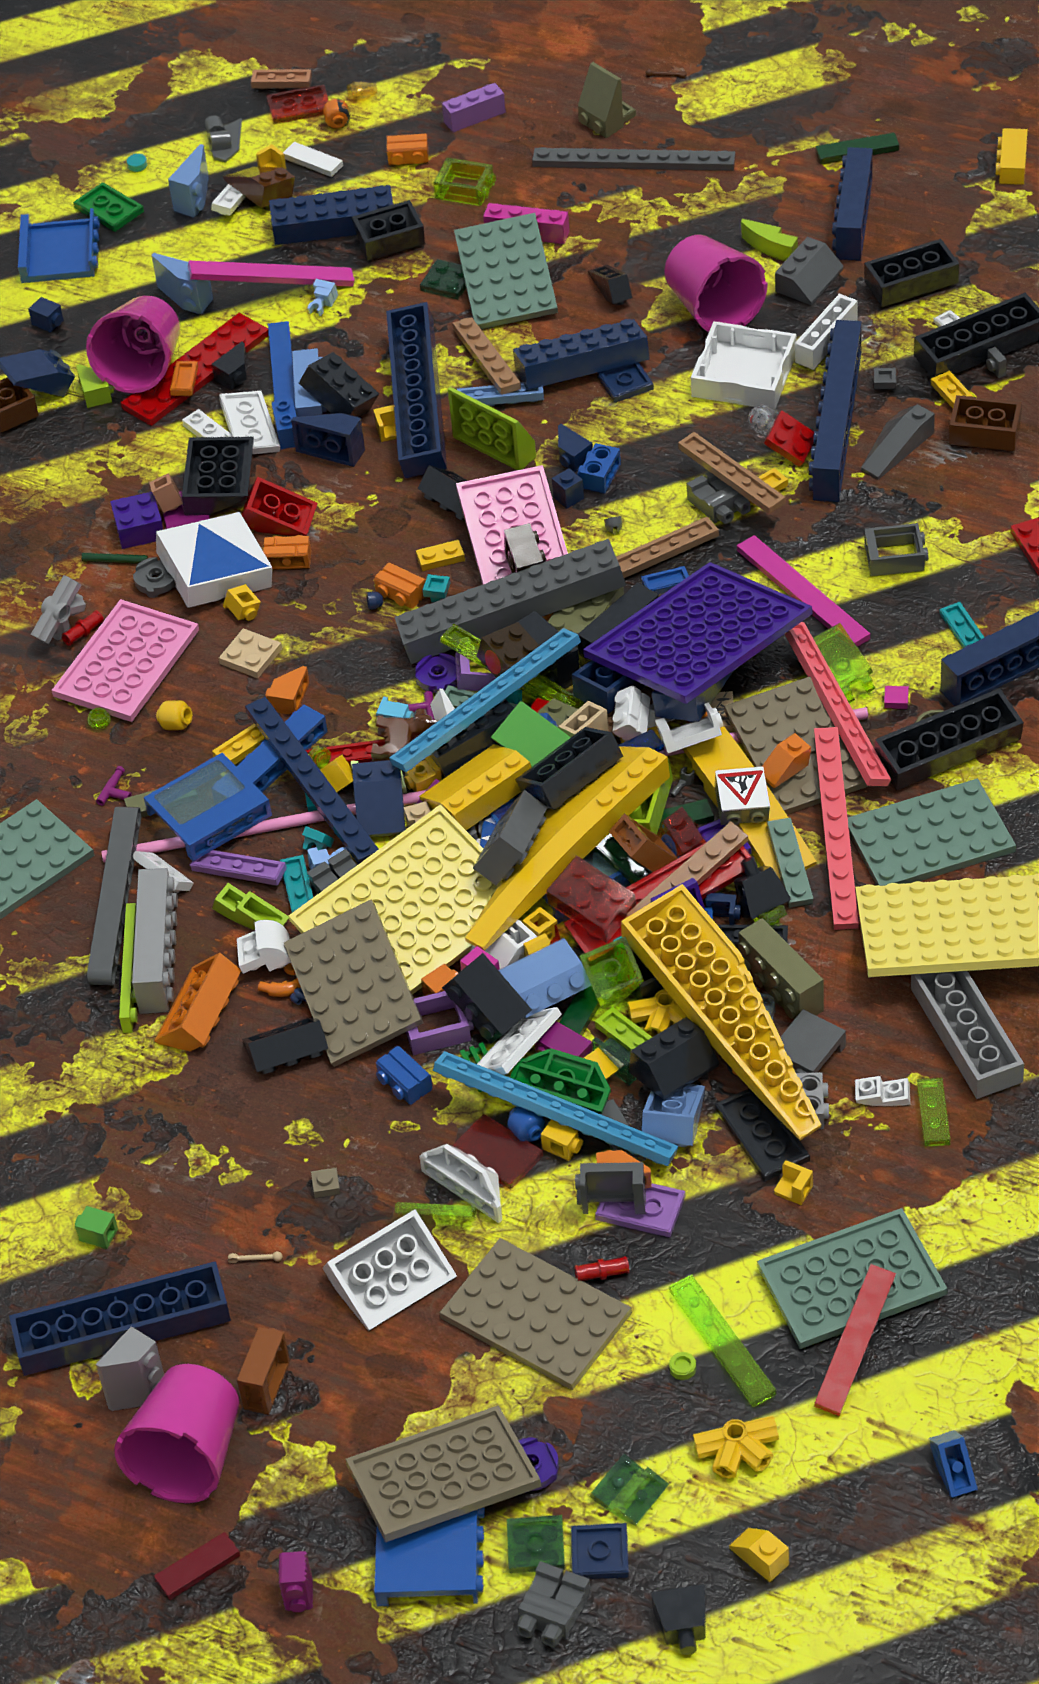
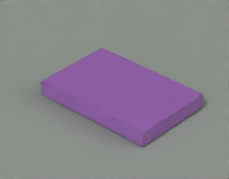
[595,1183,686,1238]

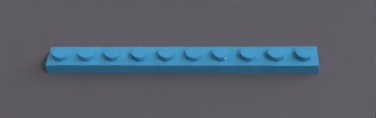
[389,628,581,772]
[433,1051,678,1167]

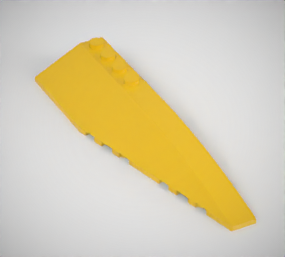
[465,747,670,951]
[621,884,821,1140]

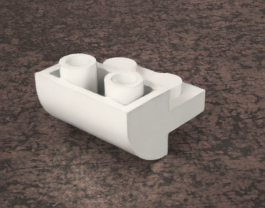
[237,920,291,973]

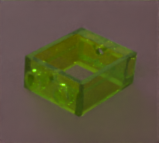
[433,157,496,206]

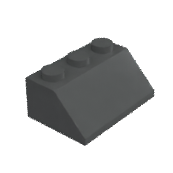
[775,237,844,306]

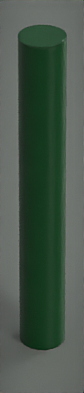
[82,553,148,564]

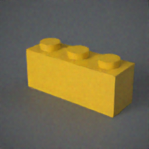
[996,129,1027,184]

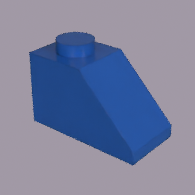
[929,1430,977,1498]

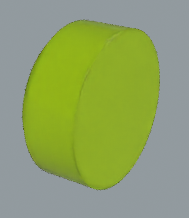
[669,1352,696,1380]

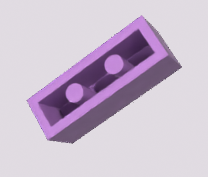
[442,83,506,132]

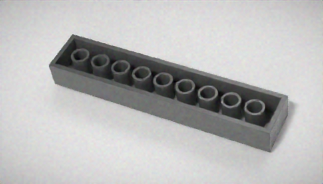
[395,539,626,664]

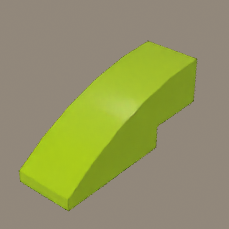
[741,219,798,261]
[212,883,289,930]

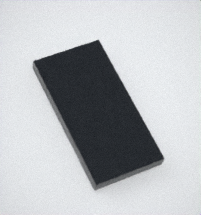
[715,1088,810,1181]

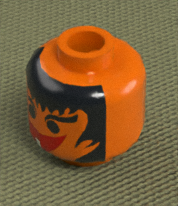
[323,99,350,128]

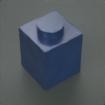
[28,297,64,332]
[552,468,584,509]

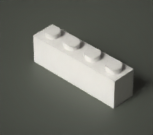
[795,294,858,370]

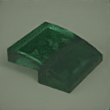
[589,1454,669,1526]

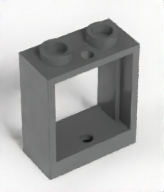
[864,523,929,576]

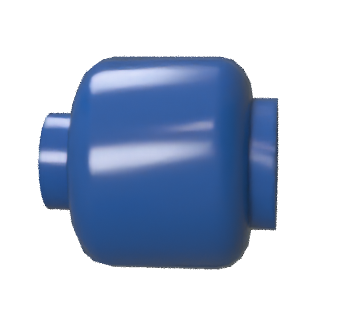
[508,1106,545,1143]

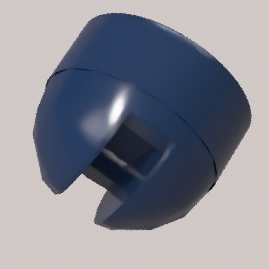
[366,591,383,610]

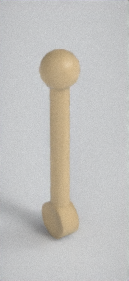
[228,1251,283,1264]

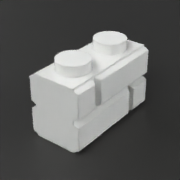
[612,686,650,744]

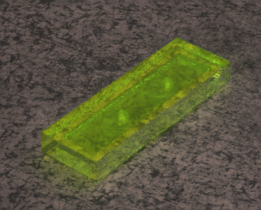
[917,1078,951,1146]
[395,1202,476,1218]

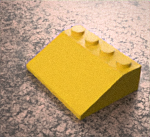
[419,744,531,831]

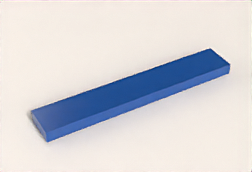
[268,321,296,411]

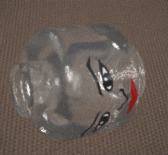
[748,404,779,436]

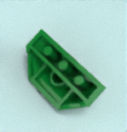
[509,1048,611,1114]

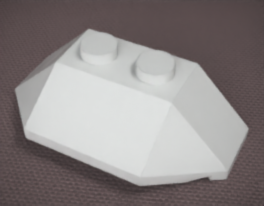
[419,1144,502,1223]

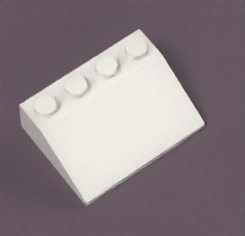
[323,1209,457,1331]

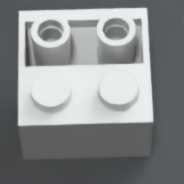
[470,919,537,969]

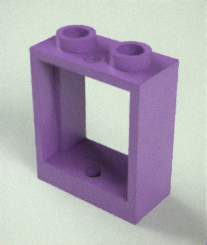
[455,640,496,691]
[406,991,474,1055]

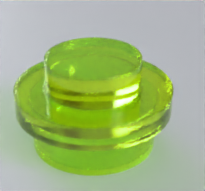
[87,708,111,729]
[309,746,331,769]

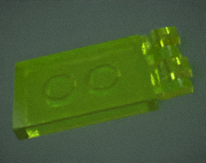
[813,623,875,703]

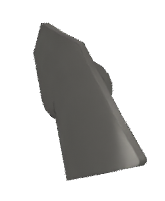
[204,115,242,162]

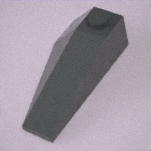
[861,404,935,480]

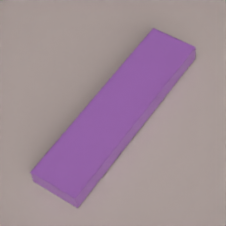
[190,850,287,886]

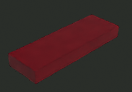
[154,1532,240,1601]

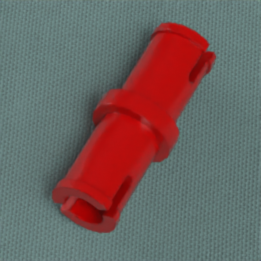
[61,610,104,646]
[574,1256,629,1281]

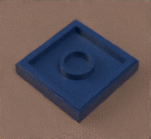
[597,362,654,403]
[571,1523,629,1579]

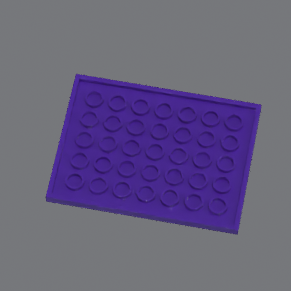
[583,562,813,704]

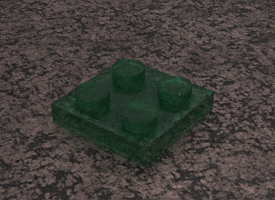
[420,259,466,300]
[507,1515,565,1573]

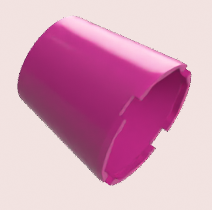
[664,235,768,332]
[86,296,180,393]
[114,1364,239,1503]

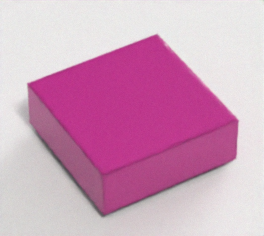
[884,686,909,709]

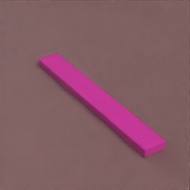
[188,260,355,287]
[737,535,870,649]

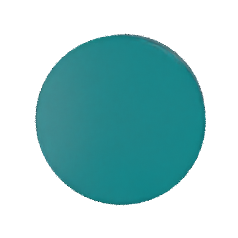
[127,153,147,172]

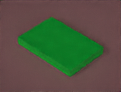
[73,182,144,232]

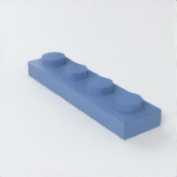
[457,383,544,406]

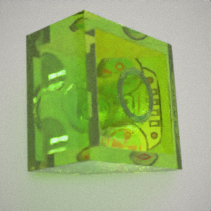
[580,936,644,1009]

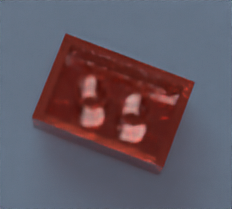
[546,855,636,943]

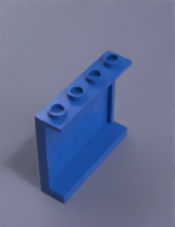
[18,208,100,283]
[374,1507,484,1606]

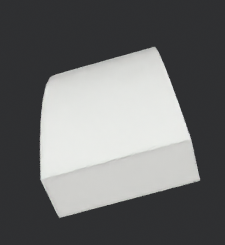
[855,1076,910,1106]

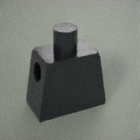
[734,857,791,919]
[651,1584,706,1655]

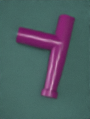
[408,691,435,720]
[96,766,132,806]

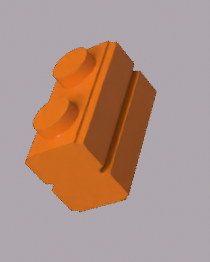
[387,134,429,165]
[263,535,311,569]
[374,563,426,609]

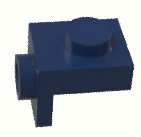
[706,893,741,925]

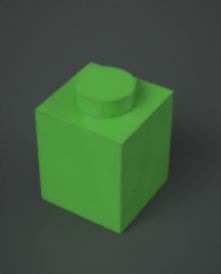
[75,1206,118,1249]

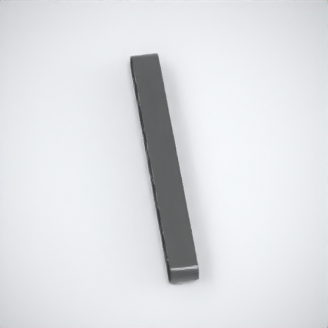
[87,807,141,985]

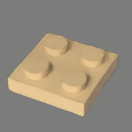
[219,628,282,678]

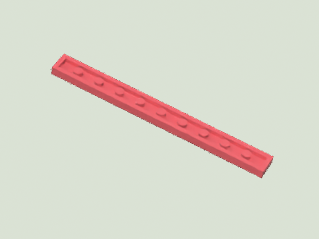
[785,622,891,786]
[814,727,859,930]

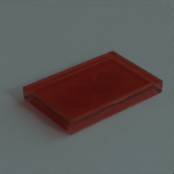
[267,85,329,124]
[452,1114,543,1190]

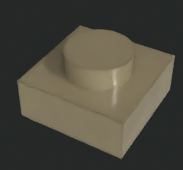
[311,1168,340,1198]

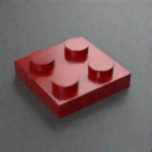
[764,410,814,467]

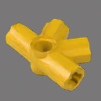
[627,989,690,1037]
[693,1415,779,1479]

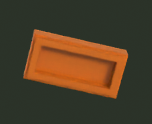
[170,361,198,396]

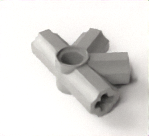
[31,575,86,644]

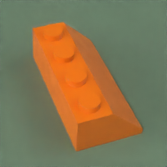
[154,952,241,1052]

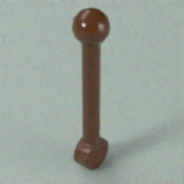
[645,69,687,79]

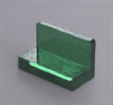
[592,1037,637,1085]

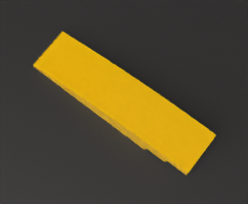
[682,726,817,881]

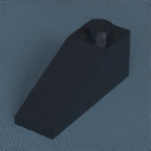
[588,265,633,306]

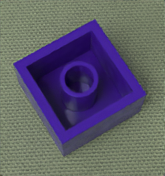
[110,492,163,549]

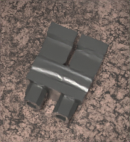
[686,471,751,524]
[307,849,357,894]
[517,1561,591,1648]

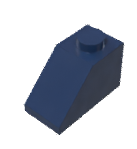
[558,424,593,472]

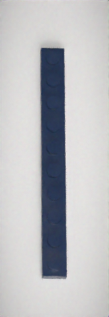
[245,696,379,864]

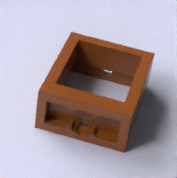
[609,813,678,872]
[237,1327,290,1415]

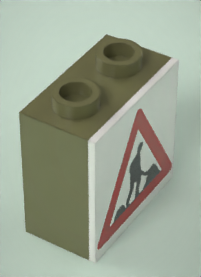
[714,767,770,825]

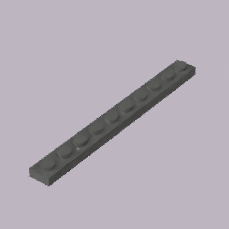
[532,147,736,171]

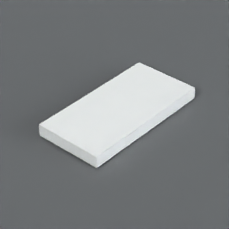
[219,391,280,454]
[477,1007,562,1075]

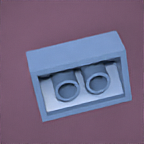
[498,938,592,1018]

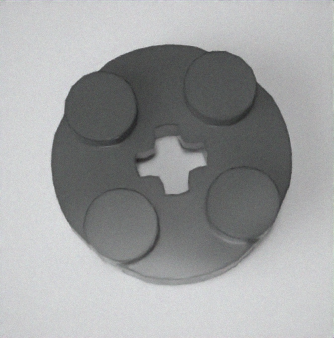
[133,557,176,598]

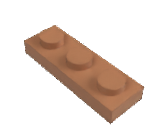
[251,69,312,89]

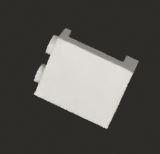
[655,702,724,753]

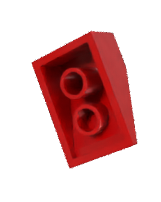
[241,476,318,536]

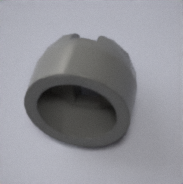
[604,516,622,533]

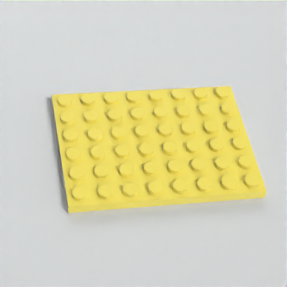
[289,804,503,995]
[855,873,1039,977]

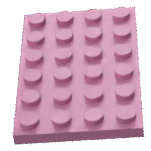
[456,465,568,584]
[52,599,199,722]

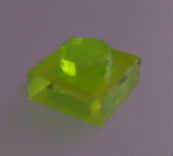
[754,905,787,925]

